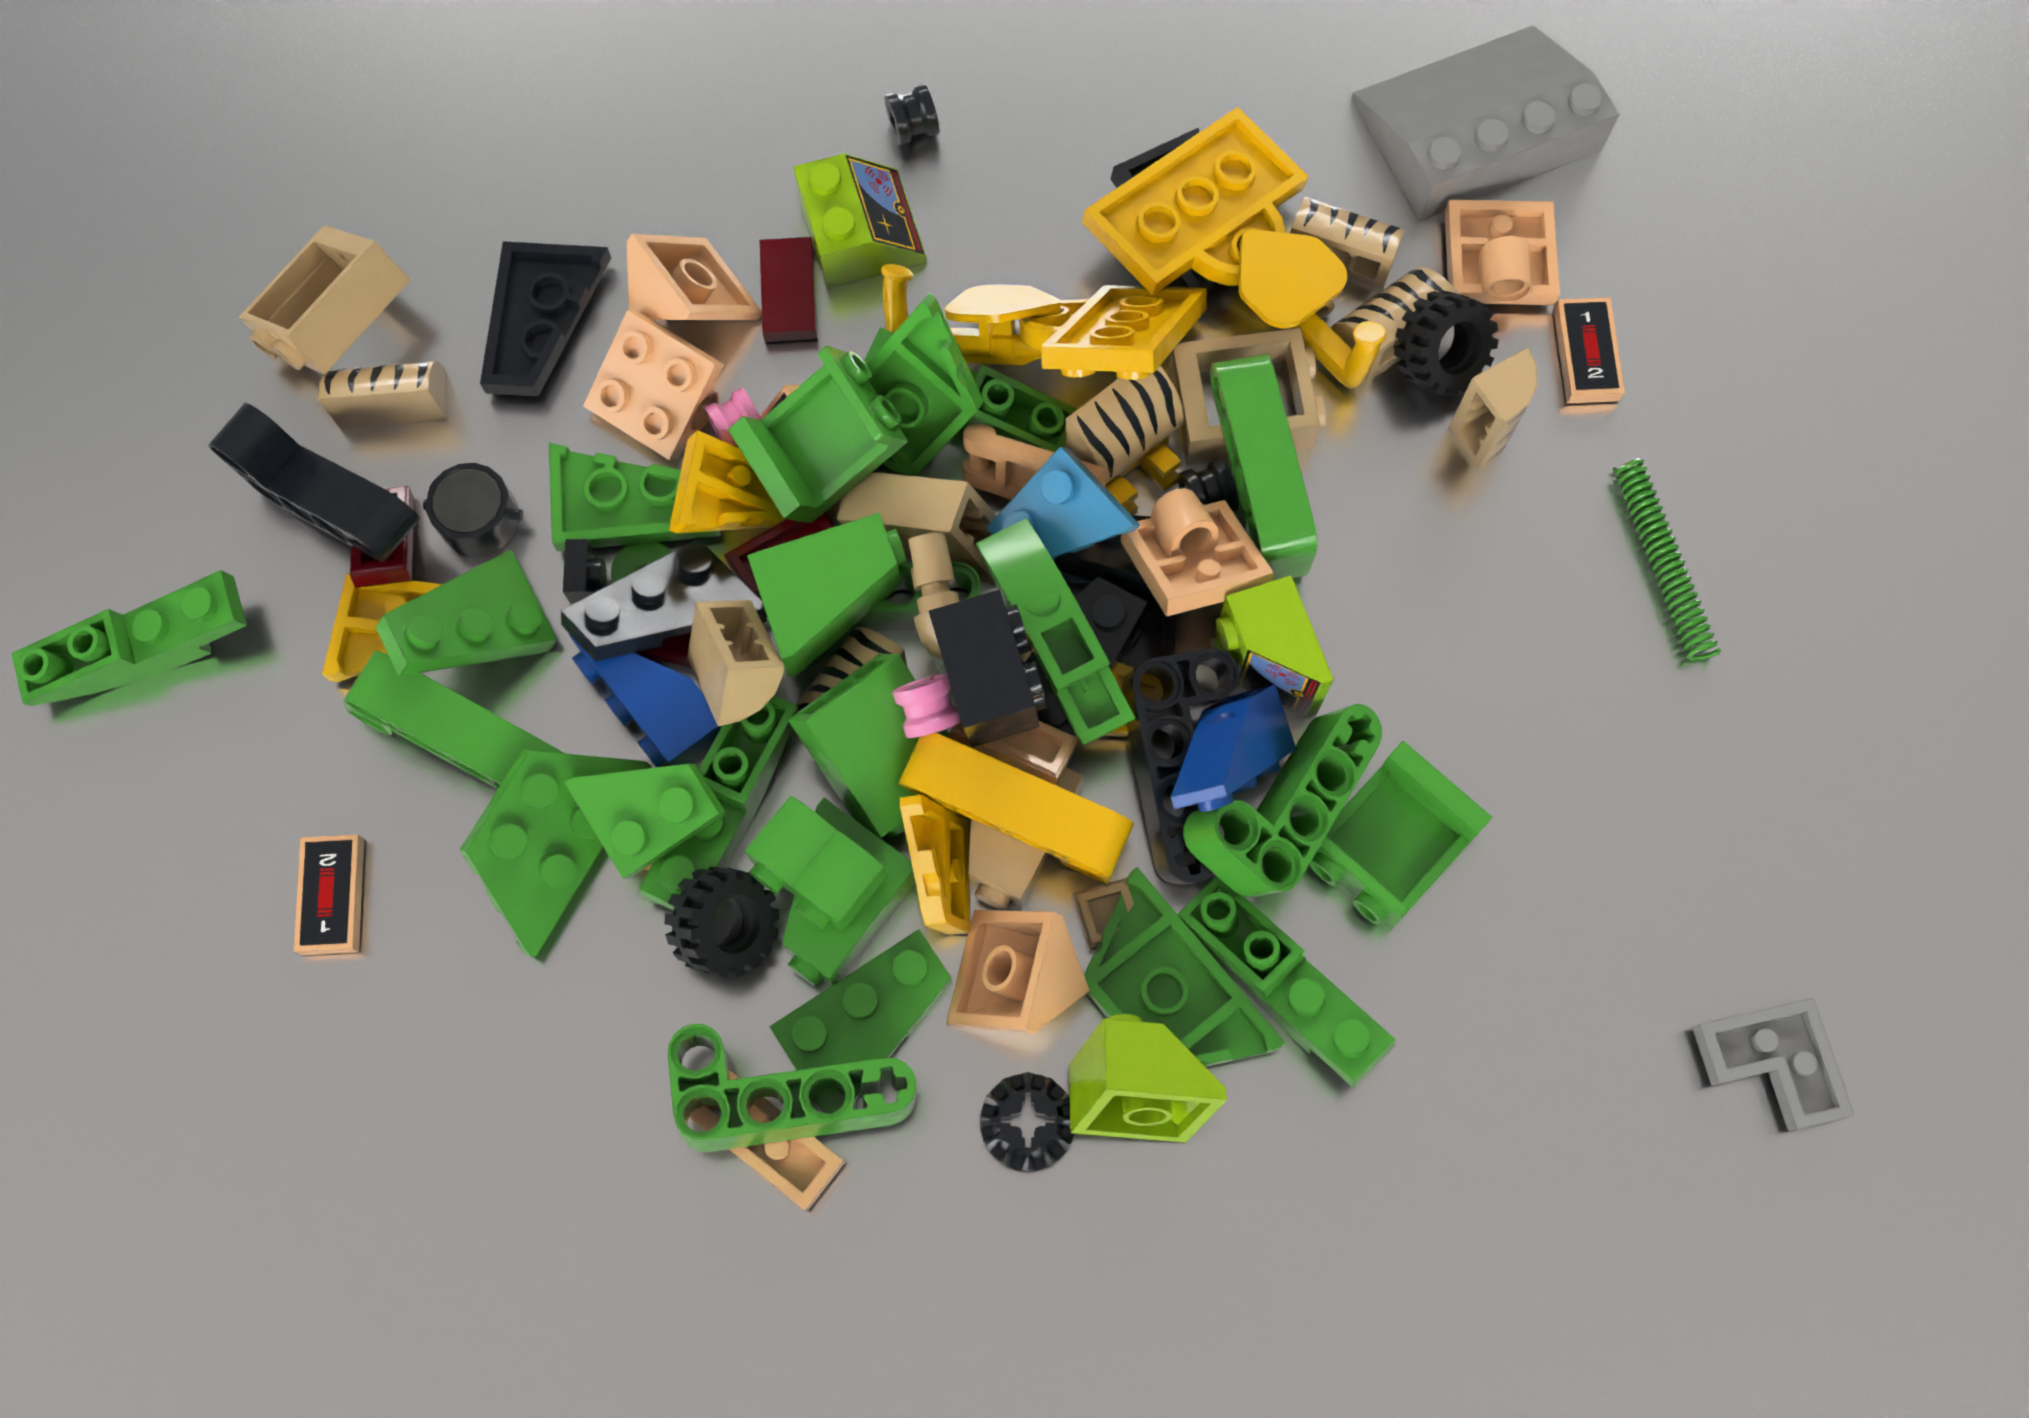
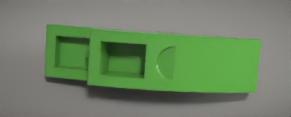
[864,327,1077,452]
[976,518,1136,747]
[11,570,247,706]
[639,695,798,910]
[1178,876,1395,1088]

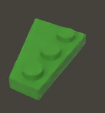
[549,443,721,551]
[375,549,557,676]
[769,929,952,1114]

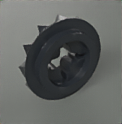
[980,1072,1074,1171]

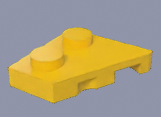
[669,430,785,533]
[322,573,442,682]
[900,795,970,935]

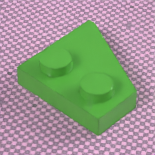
[564,764,726,879]

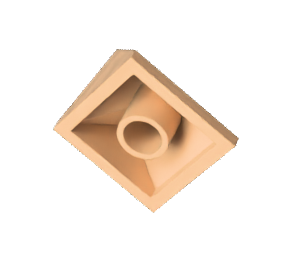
[627,234,762,321]
[946,910,1090,1033]

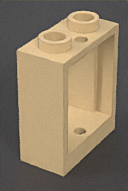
[238,225,410,374]
[1168,327,1326,465]

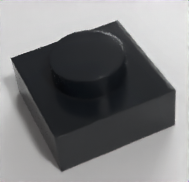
[563,539,607,605]

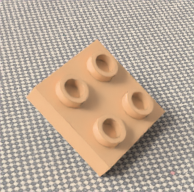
[1444,199,1560,305]
[583,310,725,460]
[1120,488,1274,616]

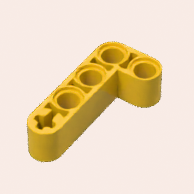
[898,733,1134,884]

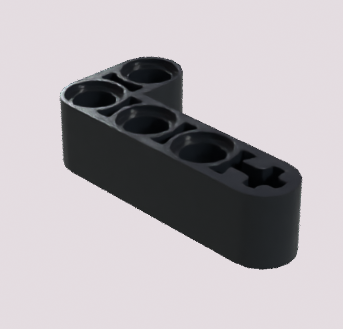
[208,402,420,563]
[1121,648,1239,885]

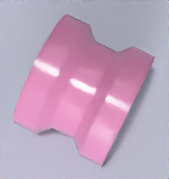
[703,387,761,448]
[892,674,961,738]

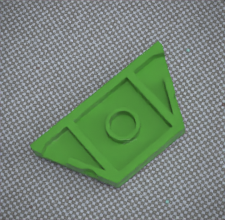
[867,292,984,476]
[460,749,652,958]
[1084,867,1285,1067]

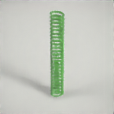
[1613,458,1721,661]

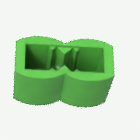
[745,795,888,932]

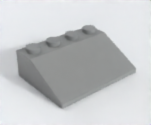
[1351,25,1620,221]

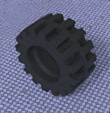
[1394,290,1499,396]
[664,867,780,977]

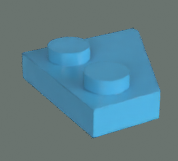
[986,447,1140,560]

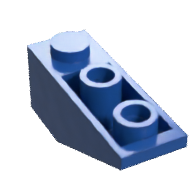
[569,634,723,767]
[1171,684,1297,812]

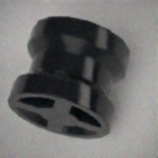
[884,83,940,146]
[1178,459,1239,512]

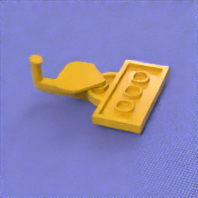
[1081,107,1386,388]
[881,264,1207,380]

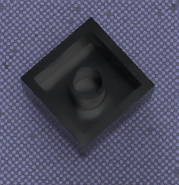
[929,589,1047,748]

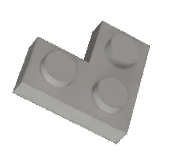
[1692,998,1855,1132]

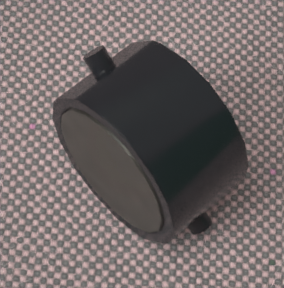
[423,463,523,557]

